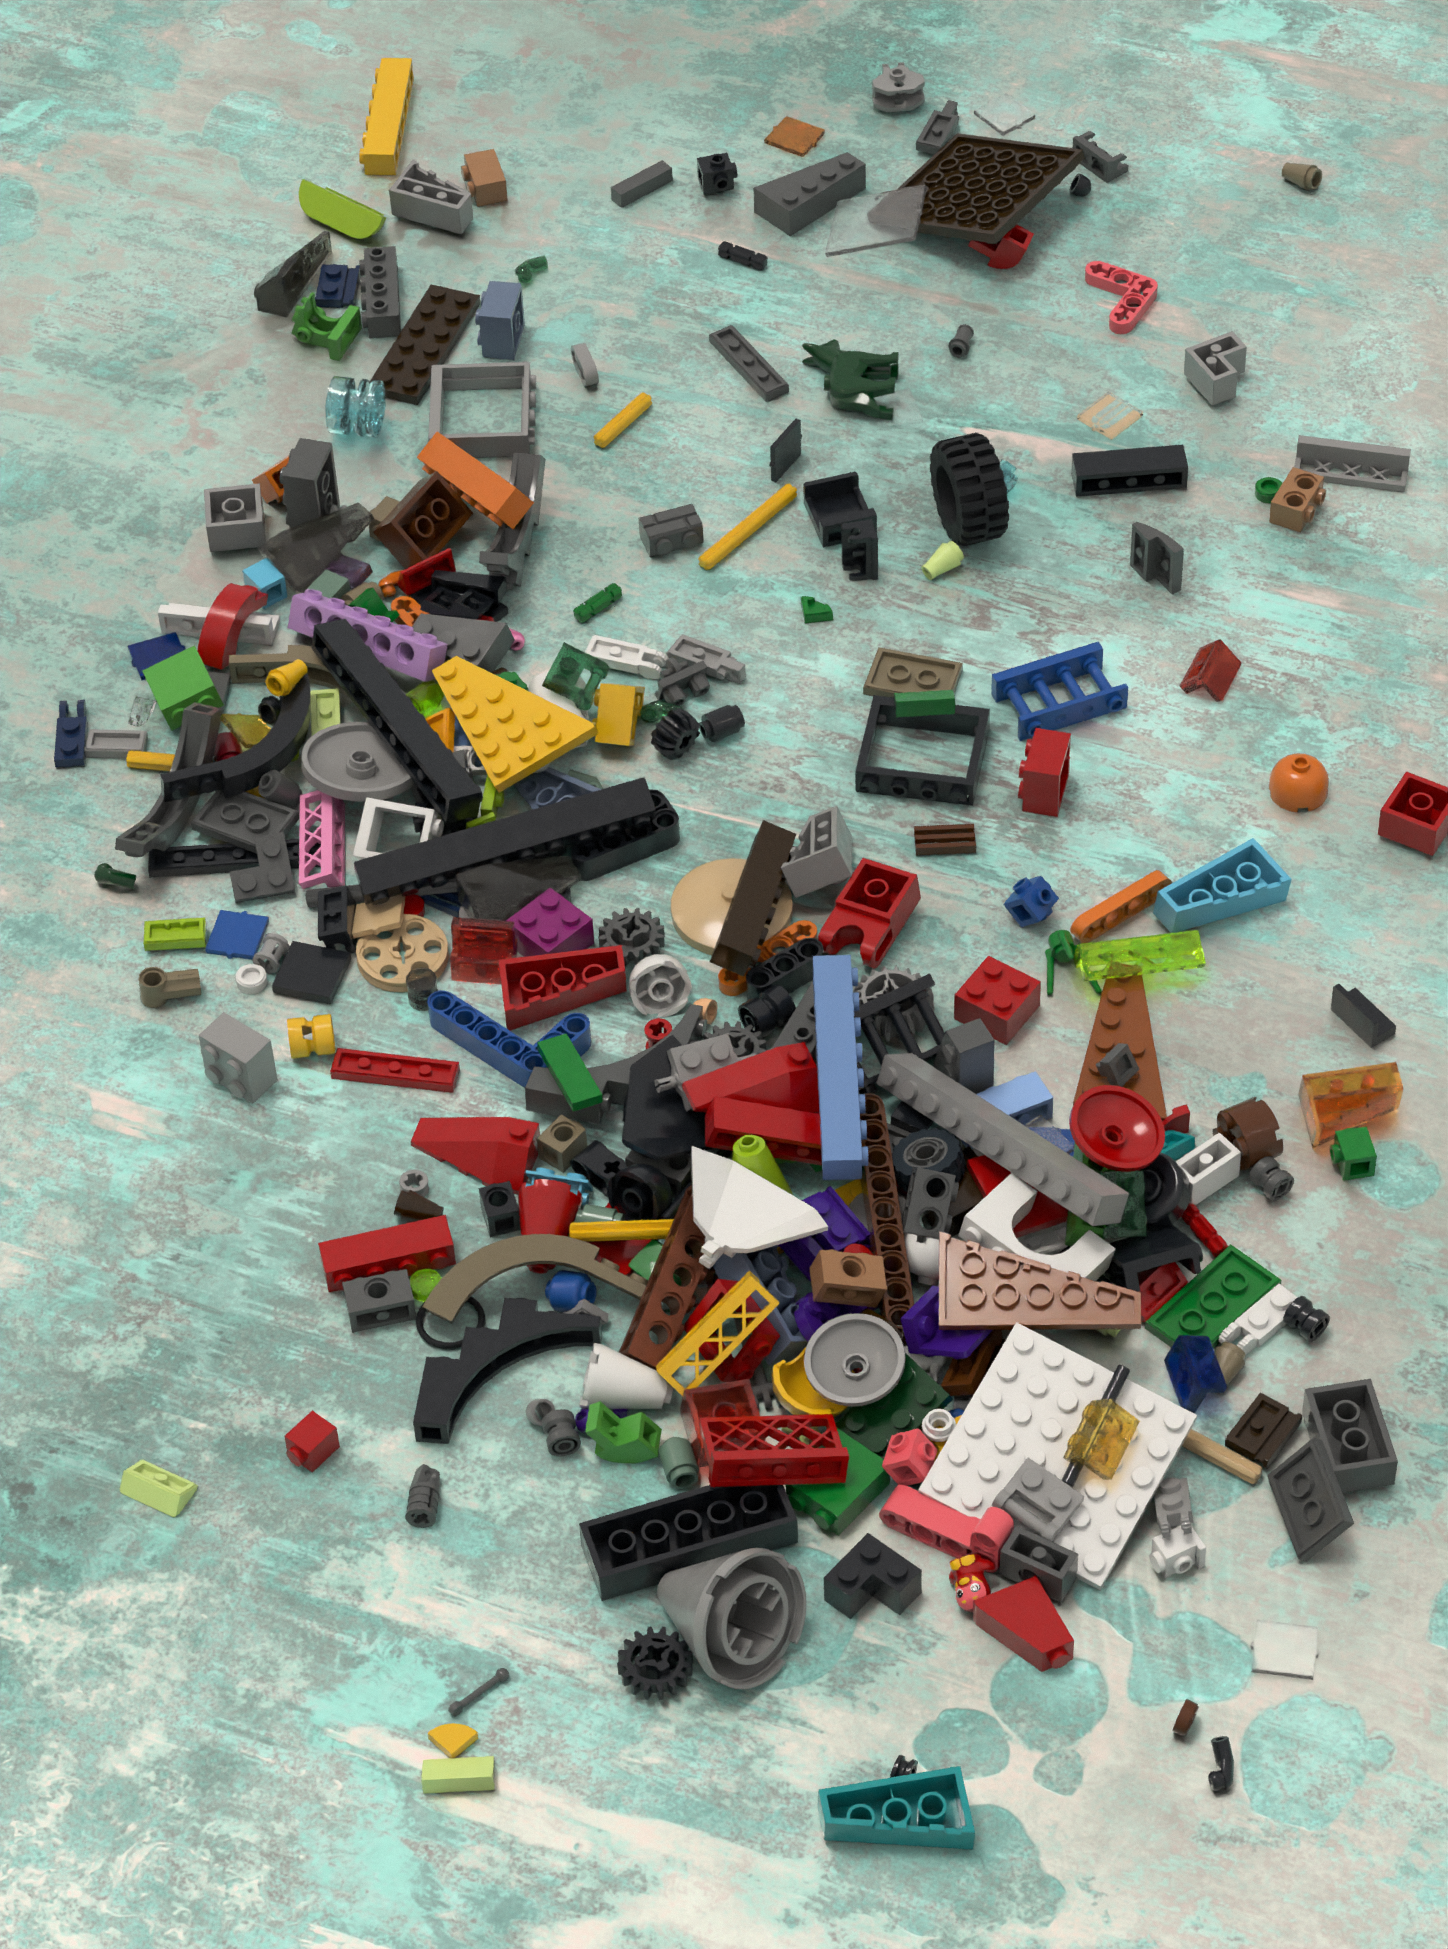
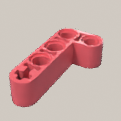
[879,1485,1014,1573]

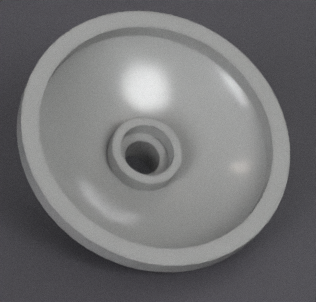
[804,1313,905,1406]

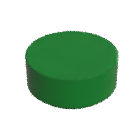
[1255,477,1282,504]

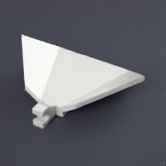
[691,1146,828,1269]

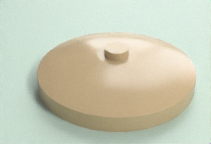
[671,858,793,955]

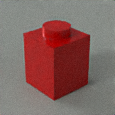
[284,1410,340,1472]

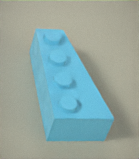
[1153,838,1292,934]

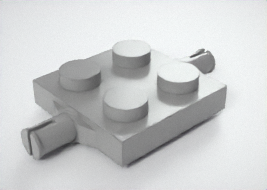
[655,1033,756,1112]

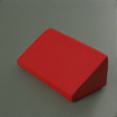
[398,548,456,596]

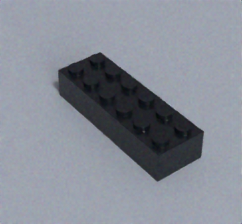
[579,1485,798,1601]

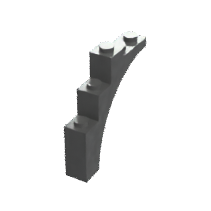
[479,452,546,590]
[525,1004,707,1124]

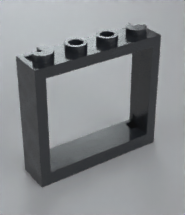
[855,695,990,806]

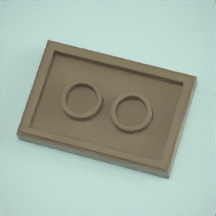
[863,647,963,698]

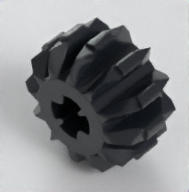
[651,708,700,760]

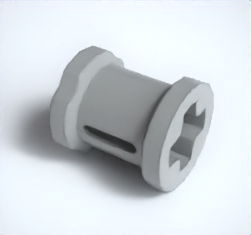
[252,933,290,974]

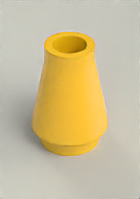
[265,659,308,696]

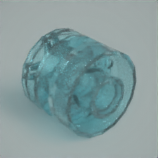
[325,376,386,438]

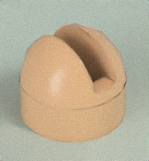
[693,998,718,1024]

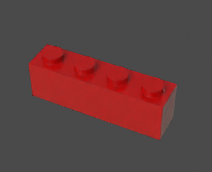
[705,1097,822,1165]
[318,1215,456,1292]

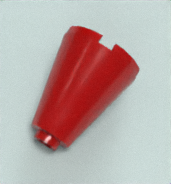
[518,1179,583,1274]

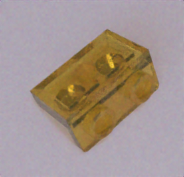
[1063,1399,1140,1480]

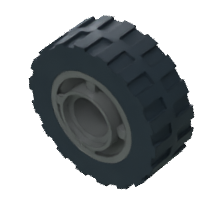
[892,1128,966,1195]

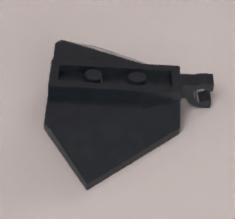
[622,1034,713,1161]

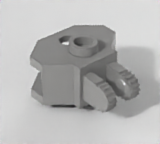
[872,62,925,112]

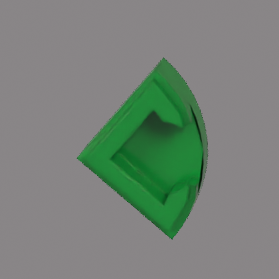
[801,596,833,624]

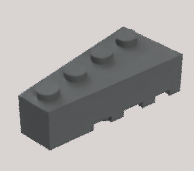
[753,152,866,236]

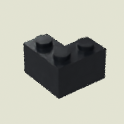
[823,1533,922,1619]

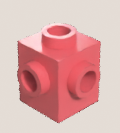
[882,1428,938,1486]

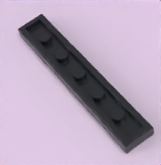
[148,839,321,878]

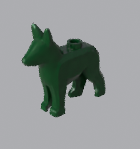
[802,339,899,420]

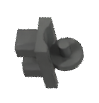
[654,657,710,709]

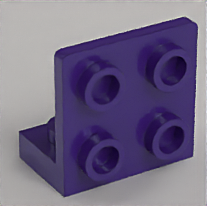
[901,1286,993,1359]

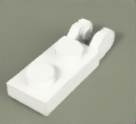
[583,635,669,680]
[1218,1284,1298,1354]

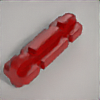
[1181,1203,1228,1257]

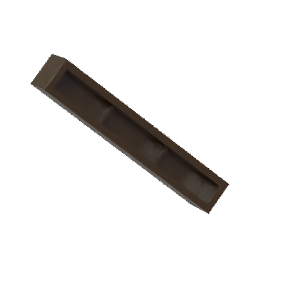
[710,820,797,976]

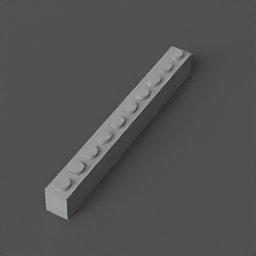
[876,1053,1129,1226]

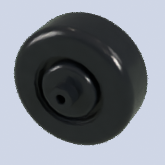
[1122,1152,1191,1232]

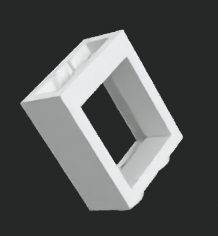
[353,797,444,860]

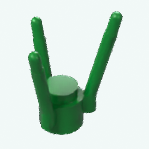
[1045,930,1102,996]

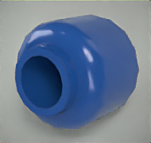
[545,1270,596,1313]

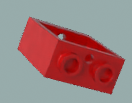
[684,1279,780,1384]

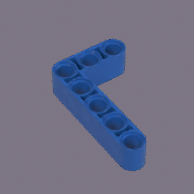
[427,990,592,1088]

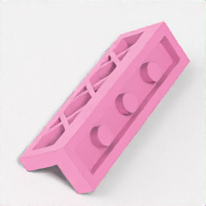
[299,790,345,889]

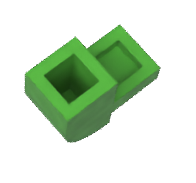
[585,1401,662,1464]

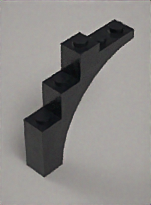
[413,1298,602,1444]

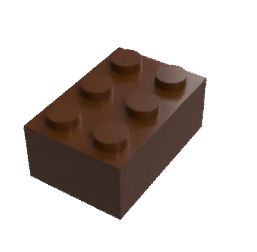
[373,471,473,569]

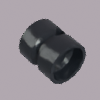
[738,984,796,1039]

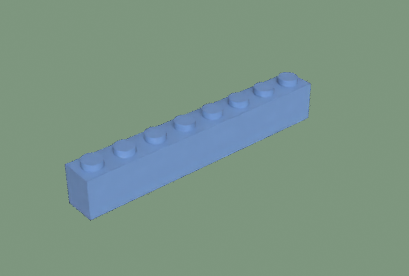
[813,955,868,1180]

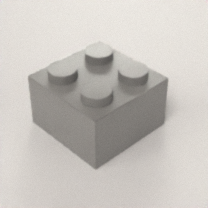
[204,483,266,552]
[198,1012,278,1104]

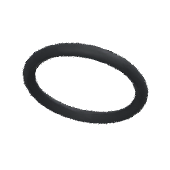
[416,1296,485,1349]

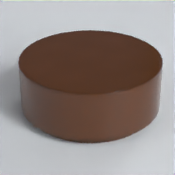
[1172,1699,1199,1737]

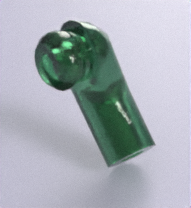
[515,255,548,283]

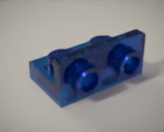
[1164,1335,1227,1413]

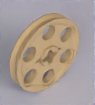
[356,914,449,992]

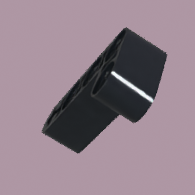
[571,789,680,881]

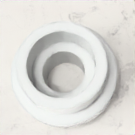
[922,1409,956,1442]

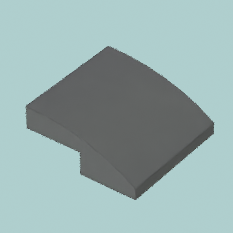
[1130,522,1184,594]

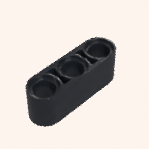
[746,938,823,1000]

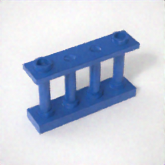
[991,641,1128,741]

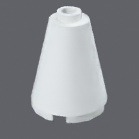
[579,1343,673,1409]

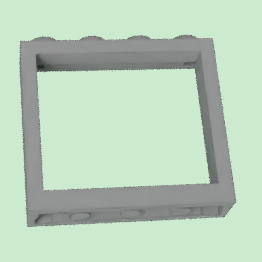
[428,362,536,458]

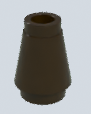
[394,1190,444,1222]

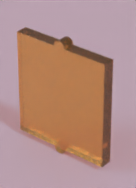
[764,116,825,157]

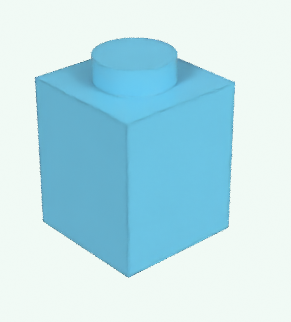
[242,558,288,609]

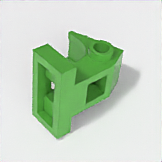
[291,292,362,361]

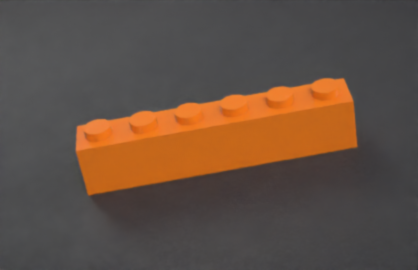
[417,431,534,529]

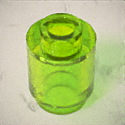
[405,681,444,717]

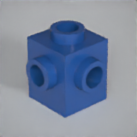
[1003,876,1059,927]

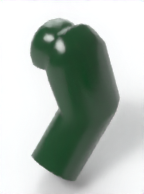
[94,863,136,889]

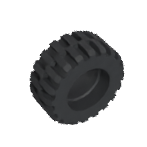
[930,432,1009,546]

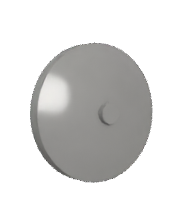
[301,722,415,802]

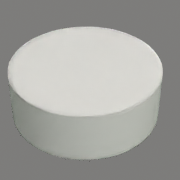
[236,964,267,994]

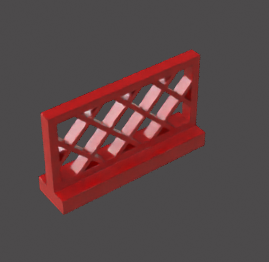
[698,1414,849,1487]

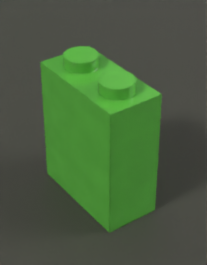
[142,645,224,731]

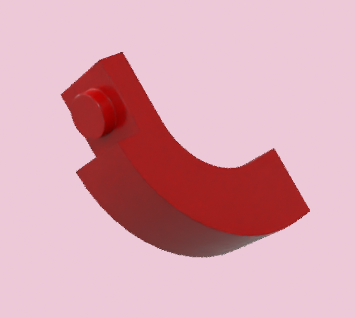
[197,583,268,670]

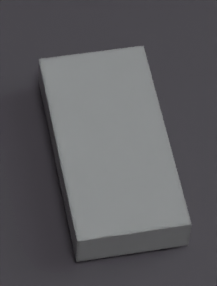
[85,729,148,759]

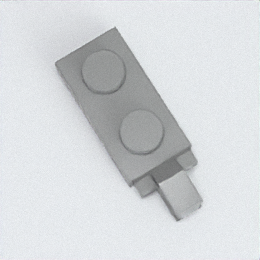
[666,634,746,684]

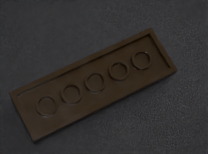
[367,284,481,405]

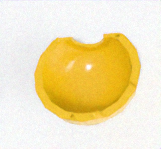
[772,1347,855,1418]

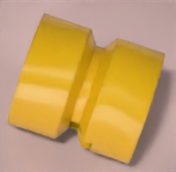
[287,1014,335,1059]

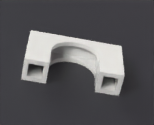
[958,1173,1116,1281]

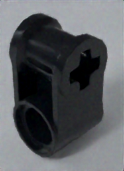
[570,1140,626,1197]

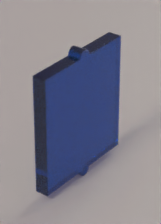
[128,632,186,681]

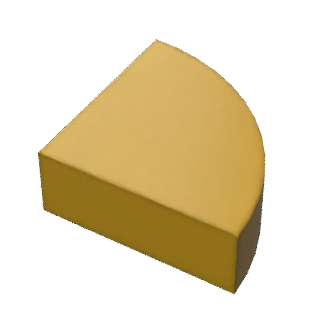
[428,1723,478,1758]

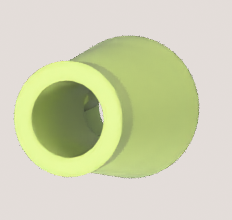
[921,541,964,580]

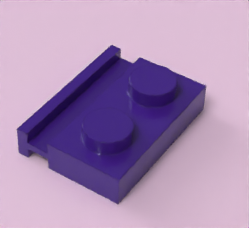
[801,1186,870,1252]

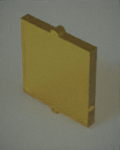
[221,713,271,749]

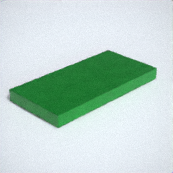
[1145,1244,1282,1365]

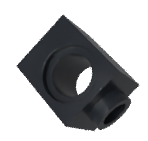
[478,1181,521,1237]

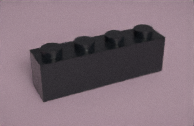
[1071,444,1188,497]

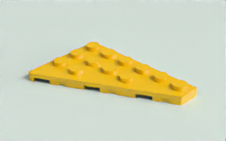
[431,656,599,793]

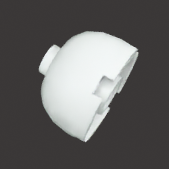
[629,954,692,1018]
[904,1232,939,1286]

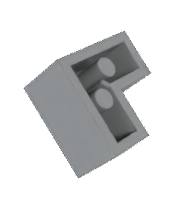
[1184,331,1247,406]

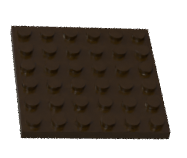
[868,133,1085,244]

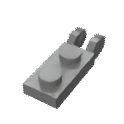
[1154,1478,1194,1538]

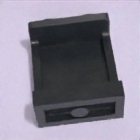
[803,472,877,548]
[1105,1225,1203,1292]

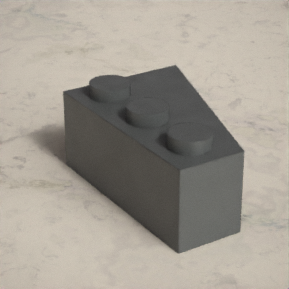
[933,1018,995,1094]

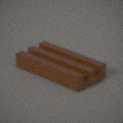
[914,824,976,856]

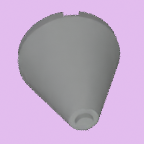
[657,1548,806,1689]

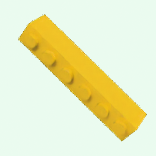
[359,58,414,175]

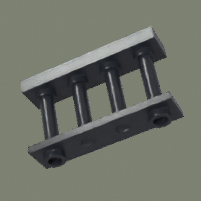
[814,973,945,1094]

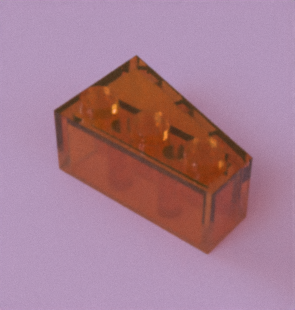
[1298,1062,1404,1149]

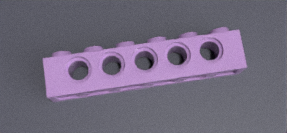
[288,589,448,682]

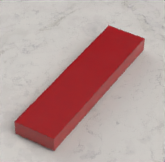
[330,1048,460,1093]

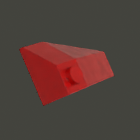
[682,1042,819,1113]
[410,1117,540,1195]

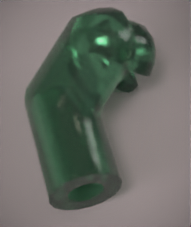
[640,700,684,723]

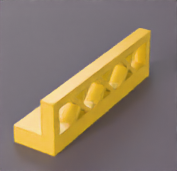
[656,1270,779,1399]

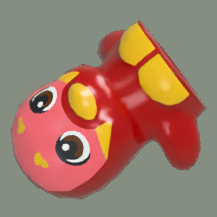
[949,1554,996,1613]

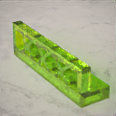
[1073,930,1206,981]

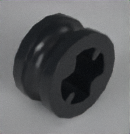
[890,1755,918,1778]

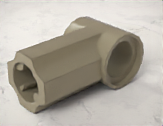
[138,967,201,1008]

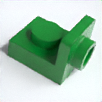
[348,588,400,623]

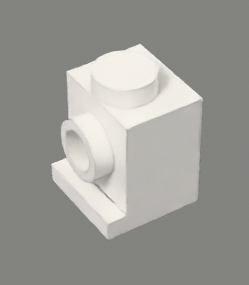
[1149,1525,1206,1578]

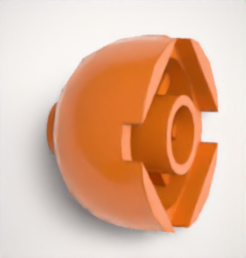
[1269,753,1329,812]

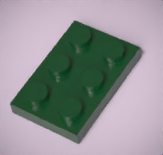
[836,1353,953,1459]

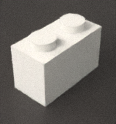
[1176,1133,1241,1206]

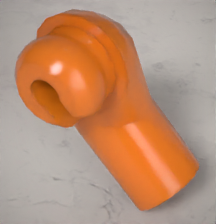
[378,570,403,597]

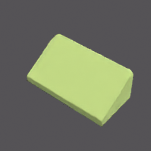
[120,1459,198,1517]
[421,1756,495,1794]

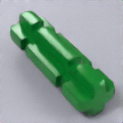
[573,583,622,623]

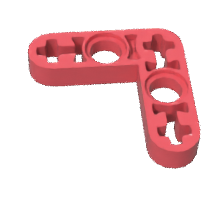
[1085,261,1158,335]

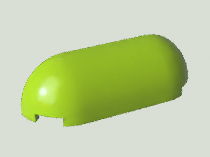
[299,179,386,239]

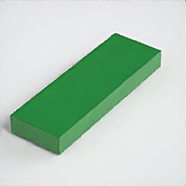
[537,1033,603,1111]

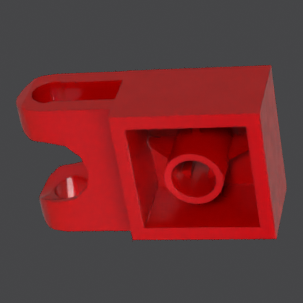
[818,858,921,969]

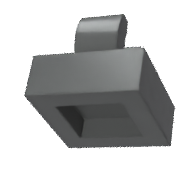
[1096,1043,1139,1087]

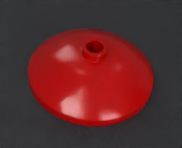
[1069,1085,1165,1172]

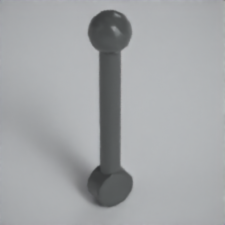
[448,1668,509,1717]

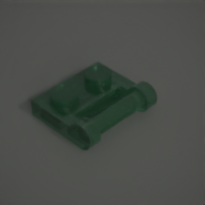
[542,642,610,710]
[1100,1170,1147,1238]

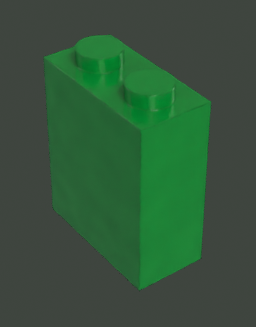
[786,1428,890,1536]

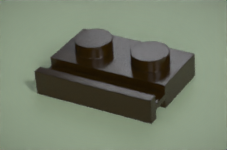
[1225,1392,1303,1469]

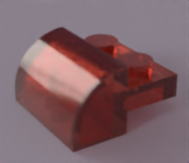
[450,917,518,985]

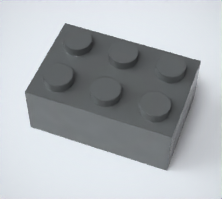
[280,438,340,543]
[1302,1378,1398,1493]

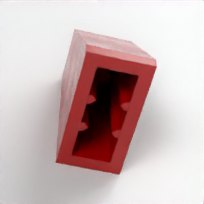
[973,1576,1074,1672]

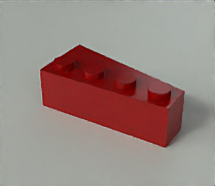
[498,945,627,1031]

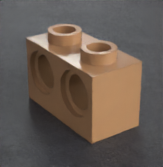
[1269,467,1326,533]

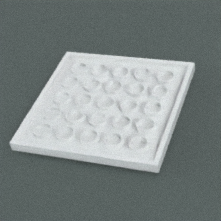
[918,1322,1197,1591]

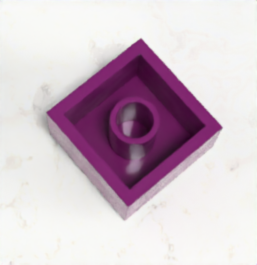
[506,888,595,957]

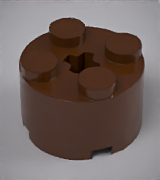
[1212,1097,1283,1171]

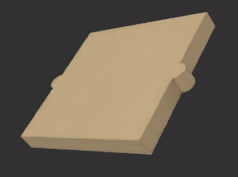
[352,894,405,939]

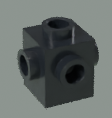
[697,153,738,194]

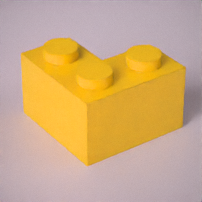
[592,683,645,746]

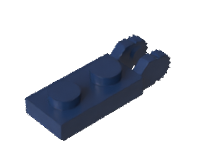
[54,699,88,767]

